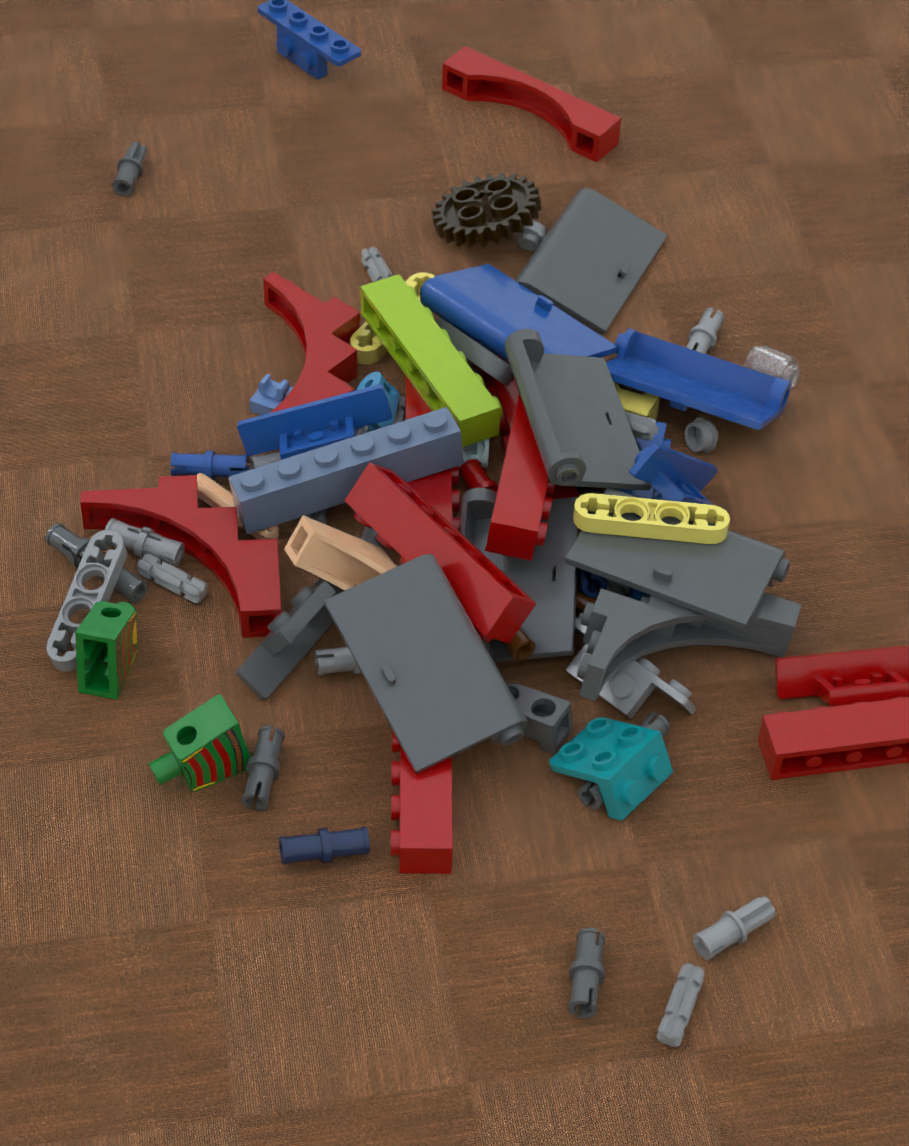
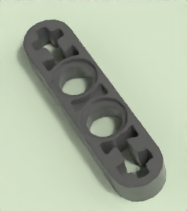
[435,317,514,387]

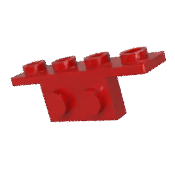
[775,645,909,707]

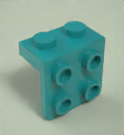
[549,717,673,821]

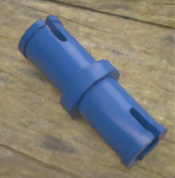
[170,450,249,480]

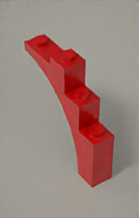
[263,272,360,451]
[80,475,281,638]

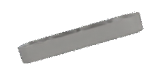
[46,530,127,672]

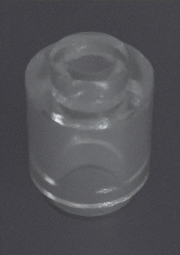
[745,345,801,387]

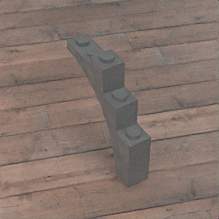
[577,588,801,701]

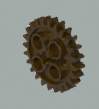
[432,172,542,248]

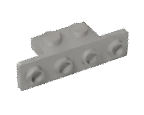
[566,613,697,719]

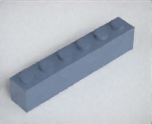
[229,407,464,534]

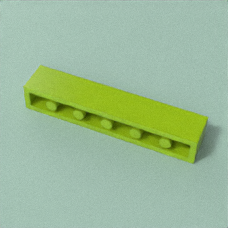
[360,274,503,447]

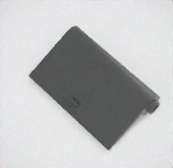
[515,188,667,335]
[504,329,652,491]
[459,488,579,662]
[565,488,791,630]
[324,554,528,774]

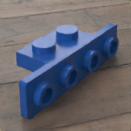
[258,0,361,80]
[237,384,392,460]
[629,443,718,505]

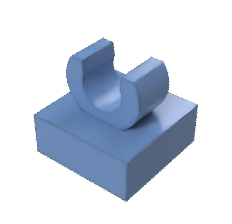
[249,374,293,415]

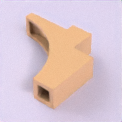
[284,515,398,591]

